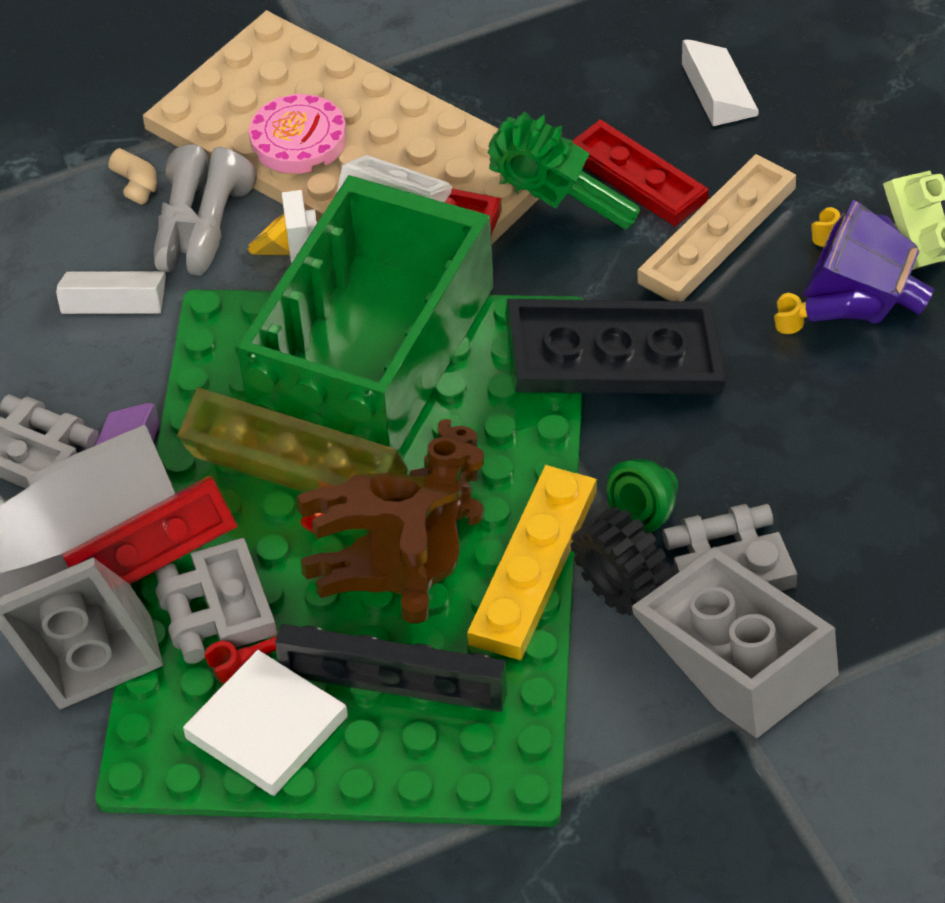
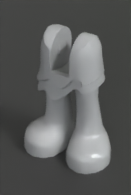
[153,144,257,276]

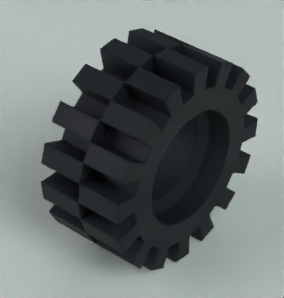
[570,507,671,616]

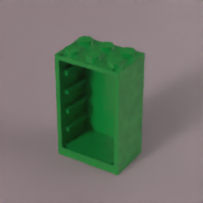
[237,175,494,462]

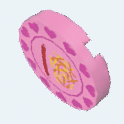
[249,94,347,174]

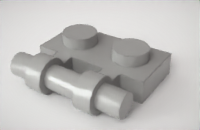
[0,394,99,489]
[662,504,797,591]
[155,538,277,664]

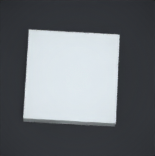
[183,650,348,796]

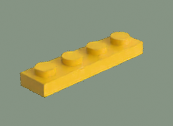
[467,465,597,661]

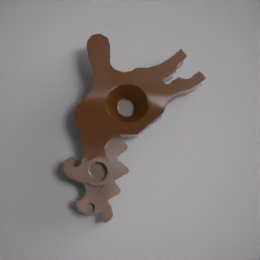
[297,419,484,624]

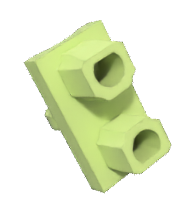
[883,171,945,270]

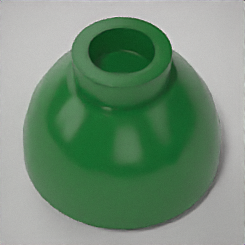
[606,459,678,534]

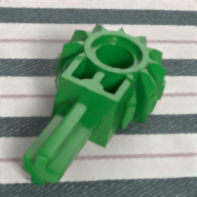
[487,111,640,229]

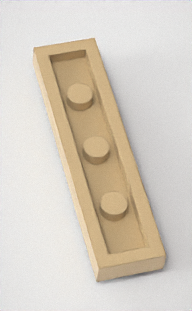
[638,154,796,301]

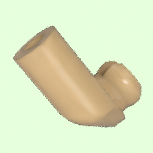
[108,148,158,205]

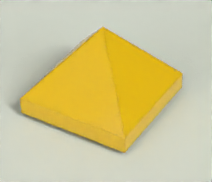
[247,213,290,255]

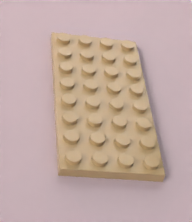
[143,10,539,245]

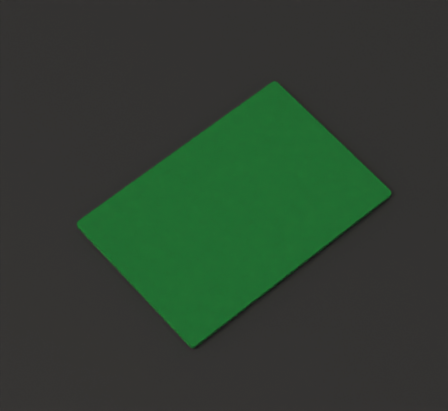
[95,289,584,827]

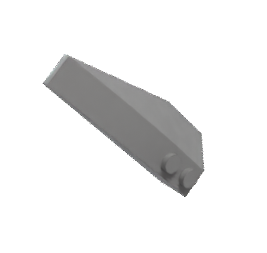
[0,424,175,597]

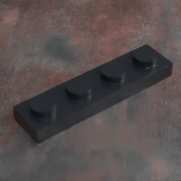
[275,624,507,712]

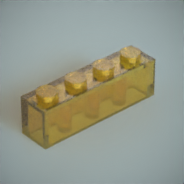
[177,387,408,492]

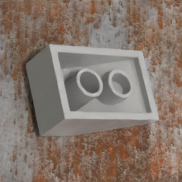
[632,547,839,738]
[0,558,163,710]

